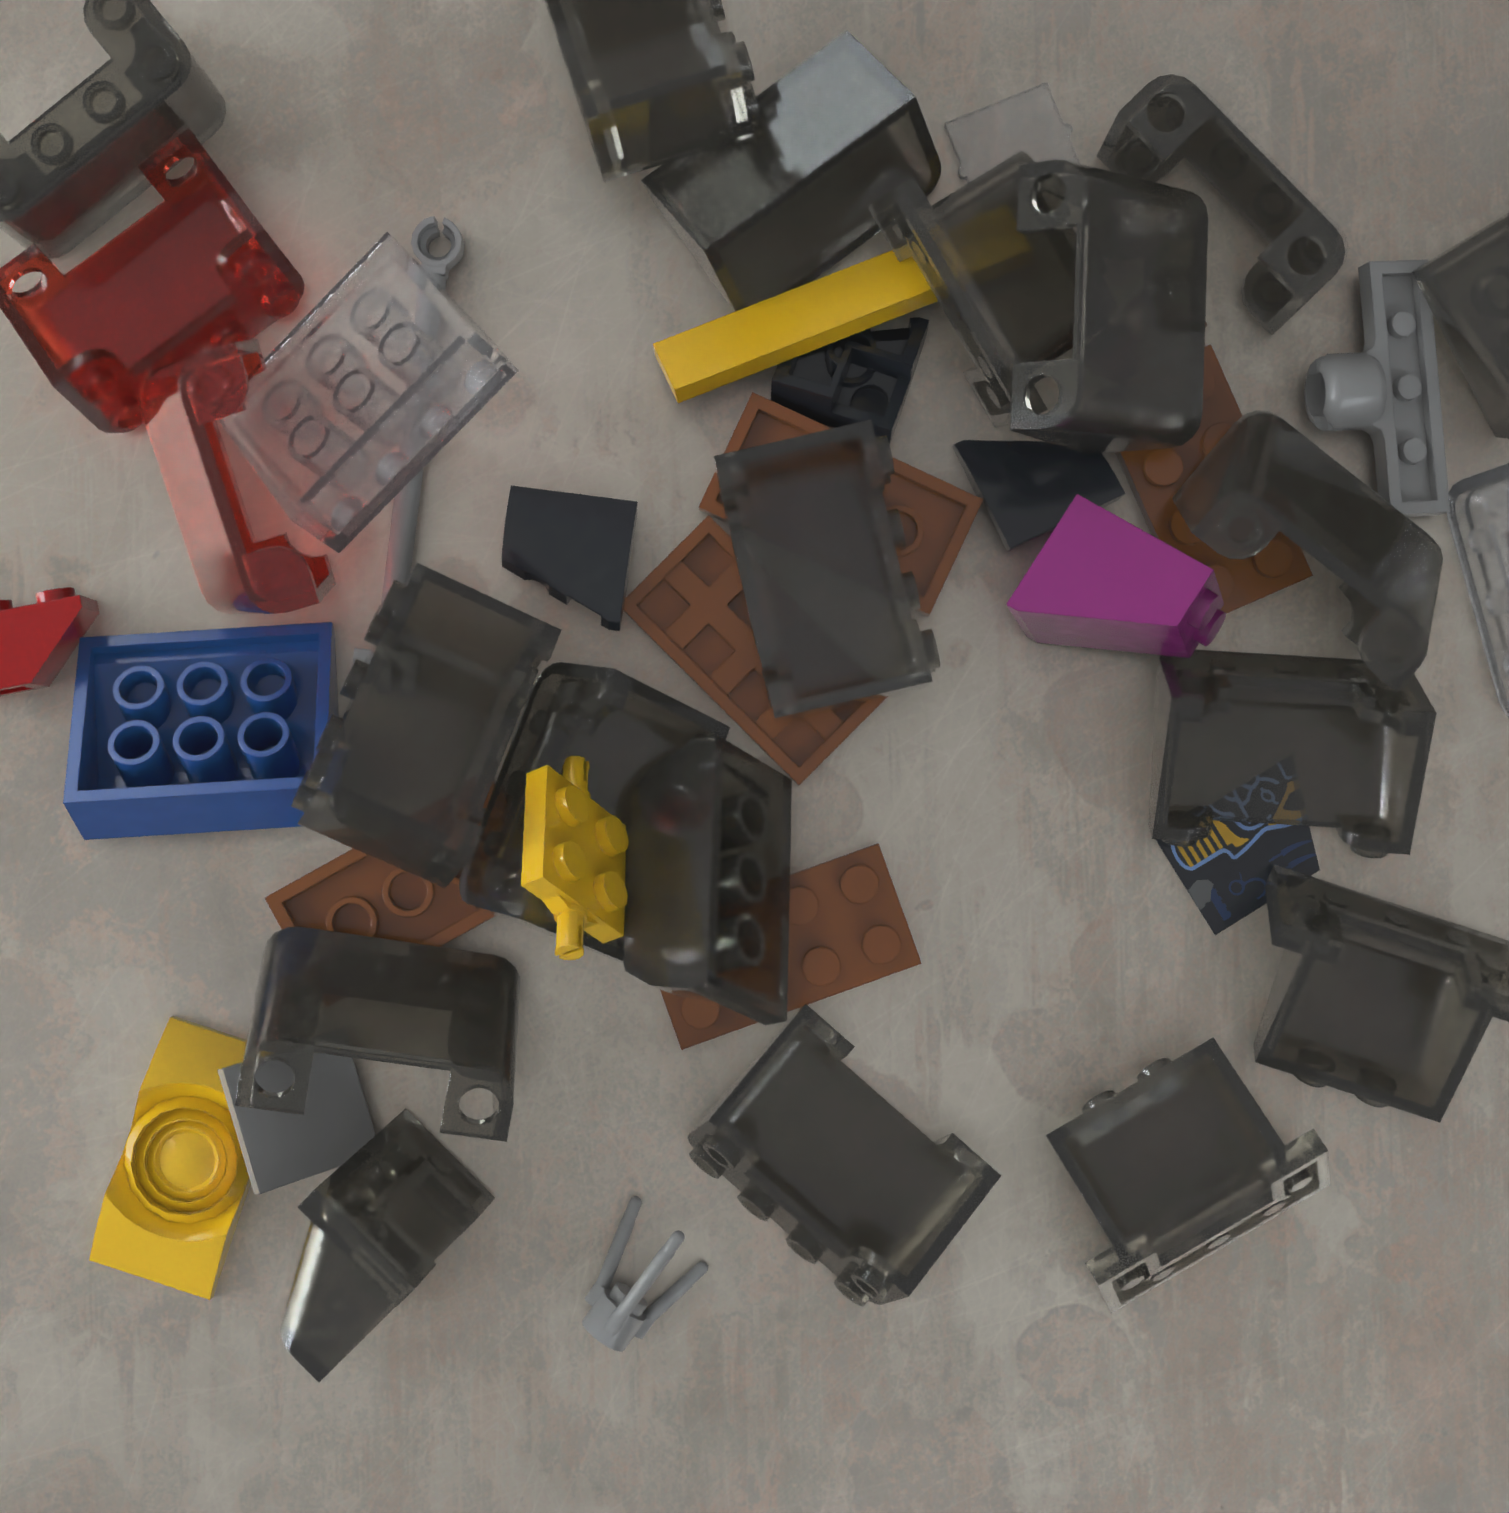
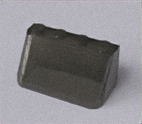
[641,31,941,311]

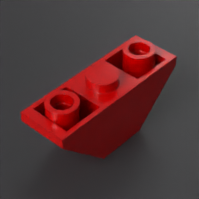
[0,587,99,696]

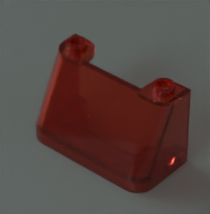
[138,339,336,614]

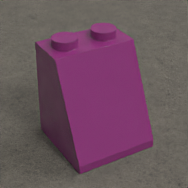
[1006,494,1226,658]

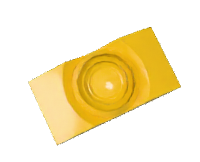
[89,1016,277,1300]

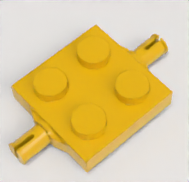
[521,756,629,960]

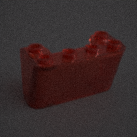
[0,128,305,433]

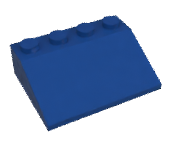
[63,622,342,840]

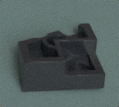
[771,317,929,444]
[953,440,1126,552]
[502,486,638,631]

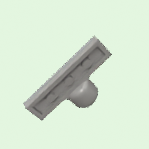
[1304,260,1450,519]

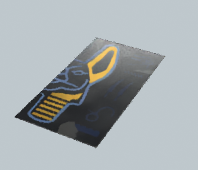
[1155,754,1320,935]

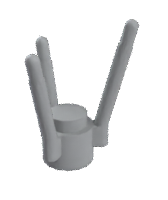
[582,1196,708,1352]

